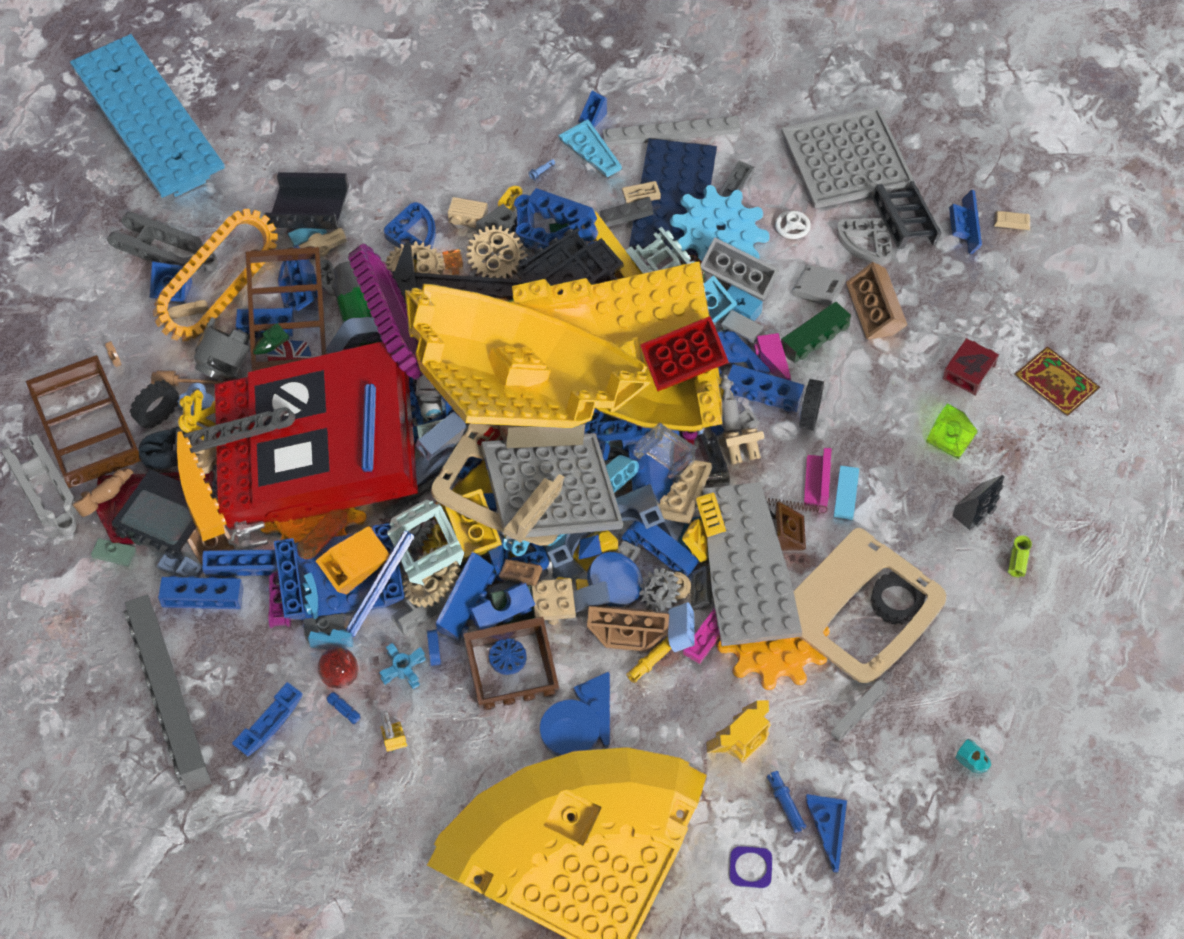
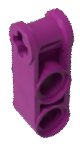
[268,571,291,629]

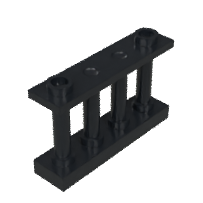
[871,181,941,249]

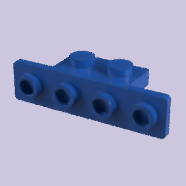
[949,189,982,254]

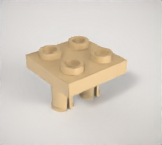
[718,428,765,464]
[531,578,576,625]

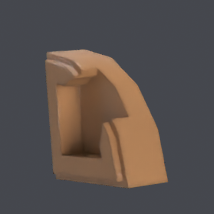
[105,341,122,367]

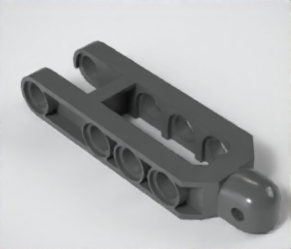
[107,212,218,272]

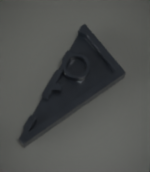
[392,242,417,303]

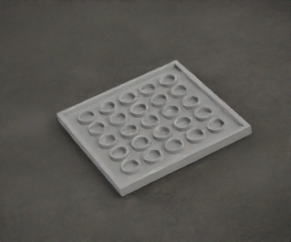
[781,106,915,209]
[481,433,623,539]

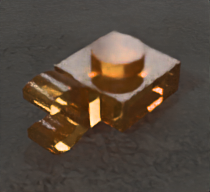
[442,249,463,275]

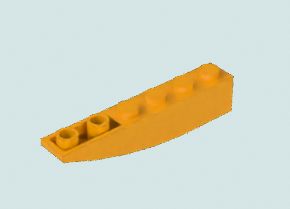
[177,431,226,541]

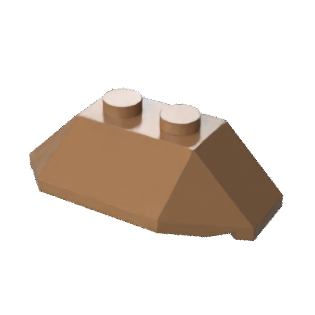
[587,606,669,652]

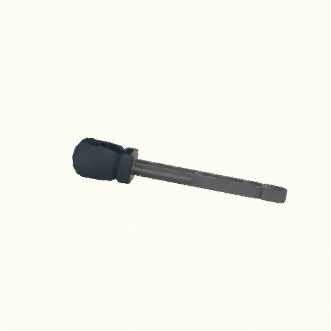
[138,407,295,471]

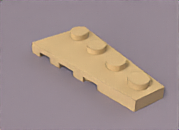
[659,460,712,524]

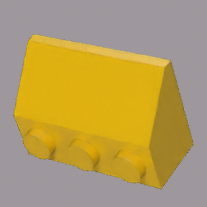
[444,489,502,561]

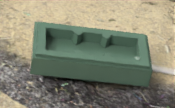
[91,538,136,567]

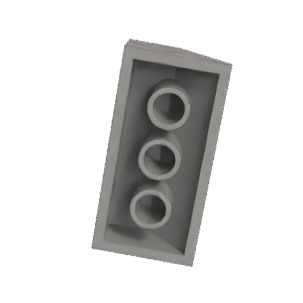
[701,237,780,301]

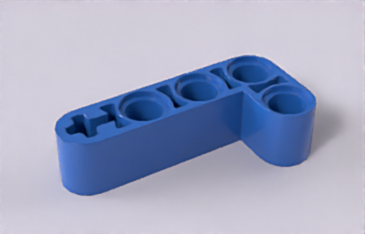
[622,521,699,577]

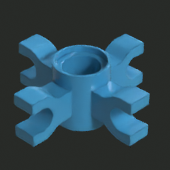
[379,643,426,689]

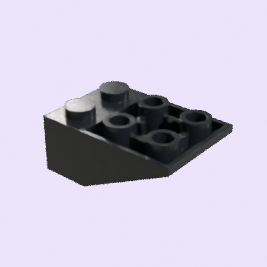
[952,475,1005,530]

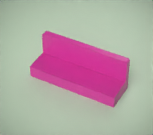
[804,448,832,507]

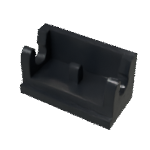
[699,432,729,477]

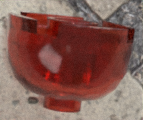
[318,647,359,689]

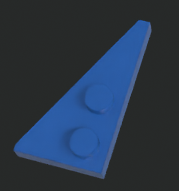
[573,672,610,749]
[806,794,847,873]

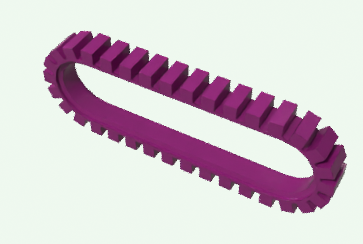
[348,243,424,379]

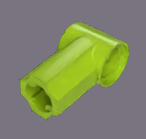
[1008,535,1032,578]

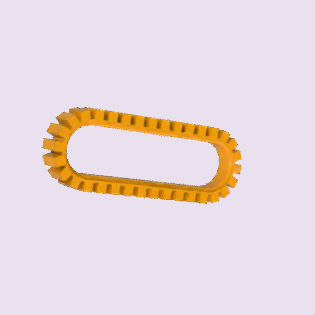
[153,209,278,341]

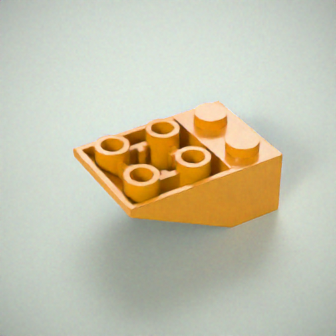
[316,526,390,595]

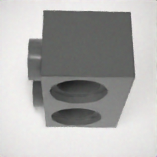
[476,204,518,243]

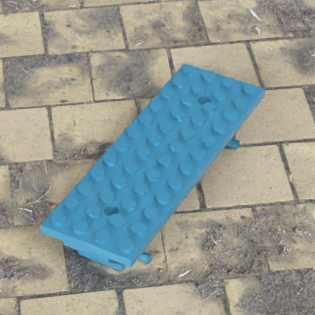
[70,34,225,198]

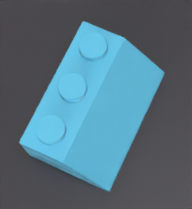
[704,276,737,324]

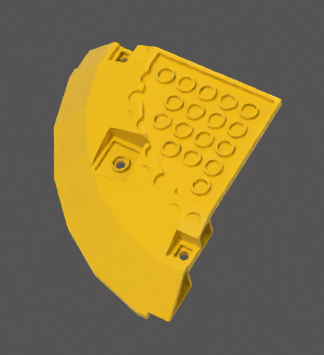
[512,262,722,432]
[405,284,651,428]
[426,747,707,939]

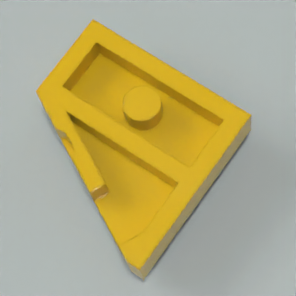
[682,519,708,562]

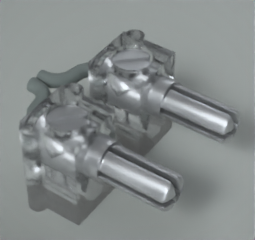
[228,521,269,550]

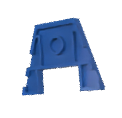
[717,331,770,377]

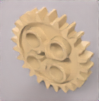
[466,225,525,279]
[385,241,444,274]
[403,547,461,608]

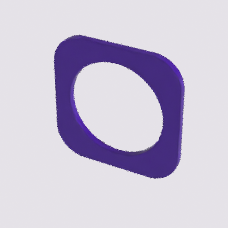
[730,846,772,888]

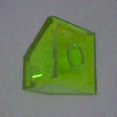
[926,403,978,459]

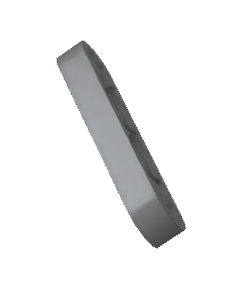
[831,679,889,741]

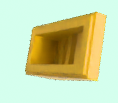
[696,493,726,537]

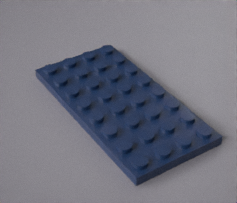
[629,138,717,257]

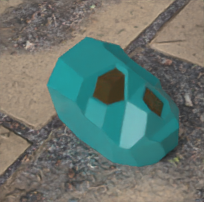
[955,739,991,774]

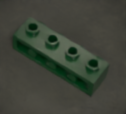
[781,301,851,363]

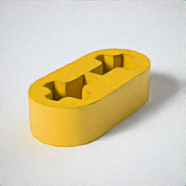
[498,186,523,212]

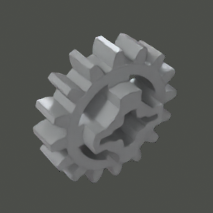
[639,568,681,612]

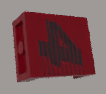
[943,338,999,396]

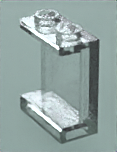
[633,423,696,479]

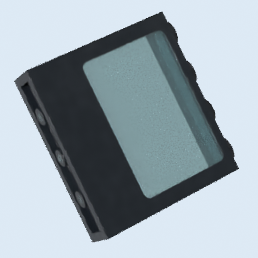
[112,469,218,561]

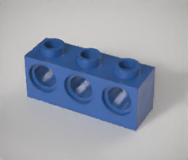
[236,308,295,337]

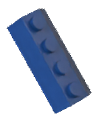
[628,442,673,504]
[436,552,496,642]

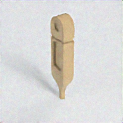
[167,300,208,319]

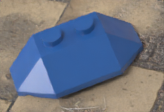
[278,245,318,311]

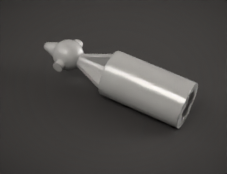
[719,375,741,432]

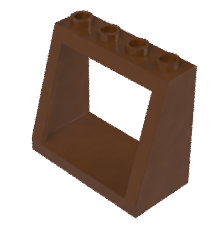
[463,617,559,710]

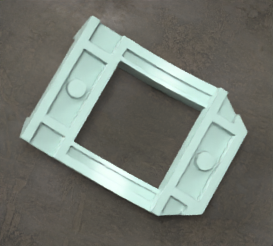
[387,499,464,585]

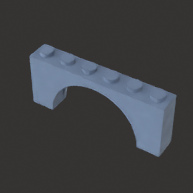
[415,411,467,487]
[546,484,665,568]

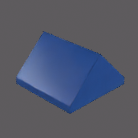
[149,261,193,303]

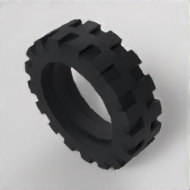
[799,379,824,431]
[130,380,180,429]
[871,572,926,625]

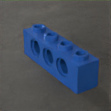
[728,364,805,413]
[202,550,278,577]
[158,576,244,609]

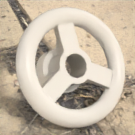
[775,211,810,239]

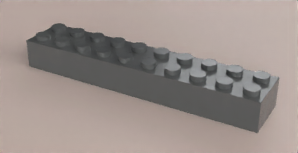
[123,594,212,792]

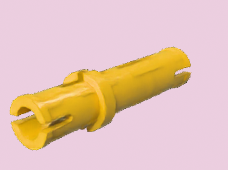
[626,636,672,683]

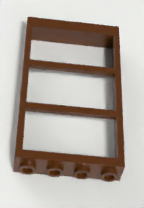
[245,246,327,371]
[26,355,141,488]

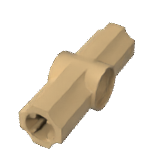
[298,228,347,257]

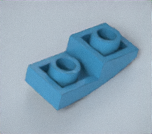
[302,572,319,619]
[308,629,354,650]

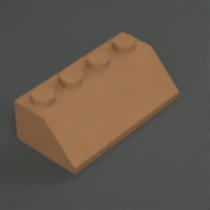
[846,262,908,340]

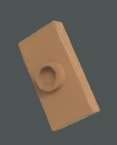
[499,559,543,586]

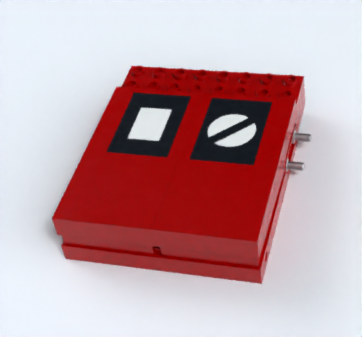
[215,341,418,530]

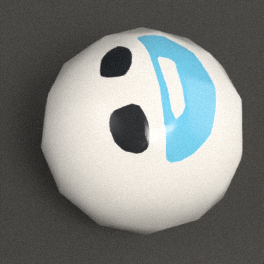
[420,401,443,421]

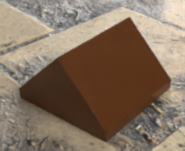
[774,501,806,551]

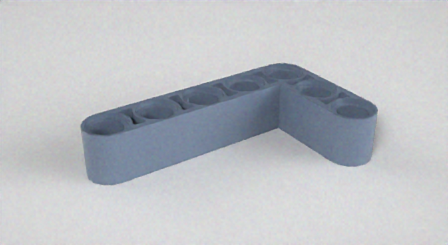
[326,317,382,354]

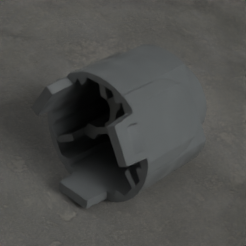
[194,317,250,382]

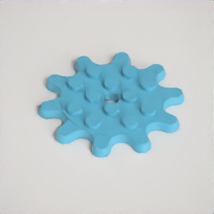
[670,185,770,261]

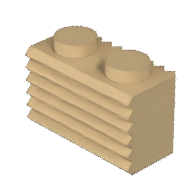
[448,197,488,228]

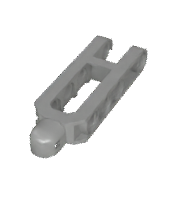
[1,433,77,536]

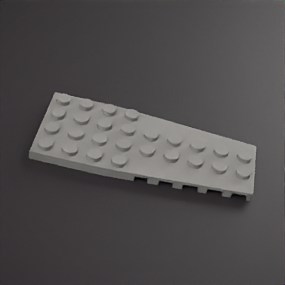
[703,482,802,646]

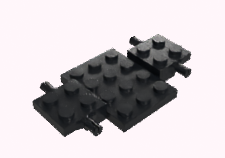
[508,238,624,300]

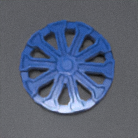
[489,638,527,675]

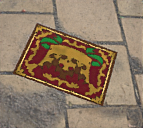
[1014,346,1101,416]

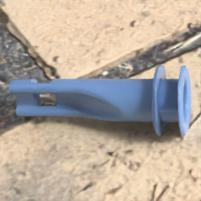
[528,159,555,181]

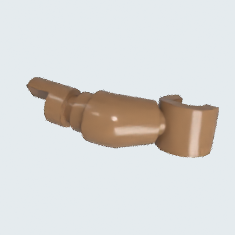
[72,468,134,517]

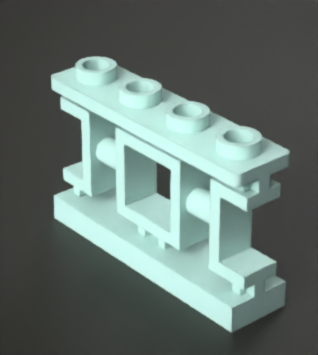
[626,227,694,274]

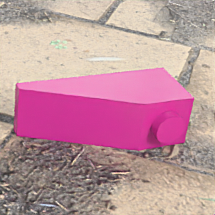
[754,333,791,381]

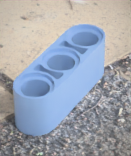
[668,602,695,652]

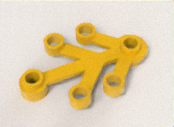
[178,390,216,440]

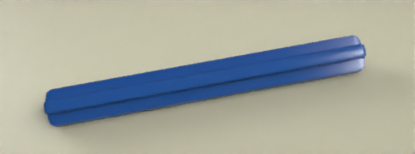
[361,384,376,472]

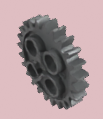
[379,500,434,554]

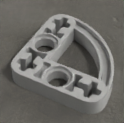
[837,218,893,264]

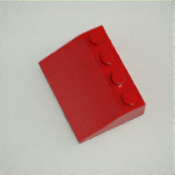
[640,316,729,392]

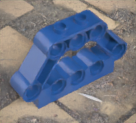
[514,188,598,250]

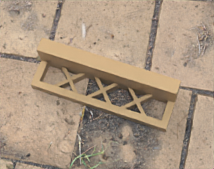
[504,474,564,543]

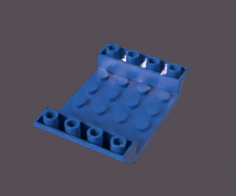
[274,523,405,620]

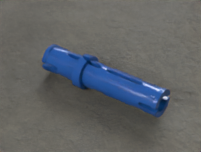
[766,771,807,833]

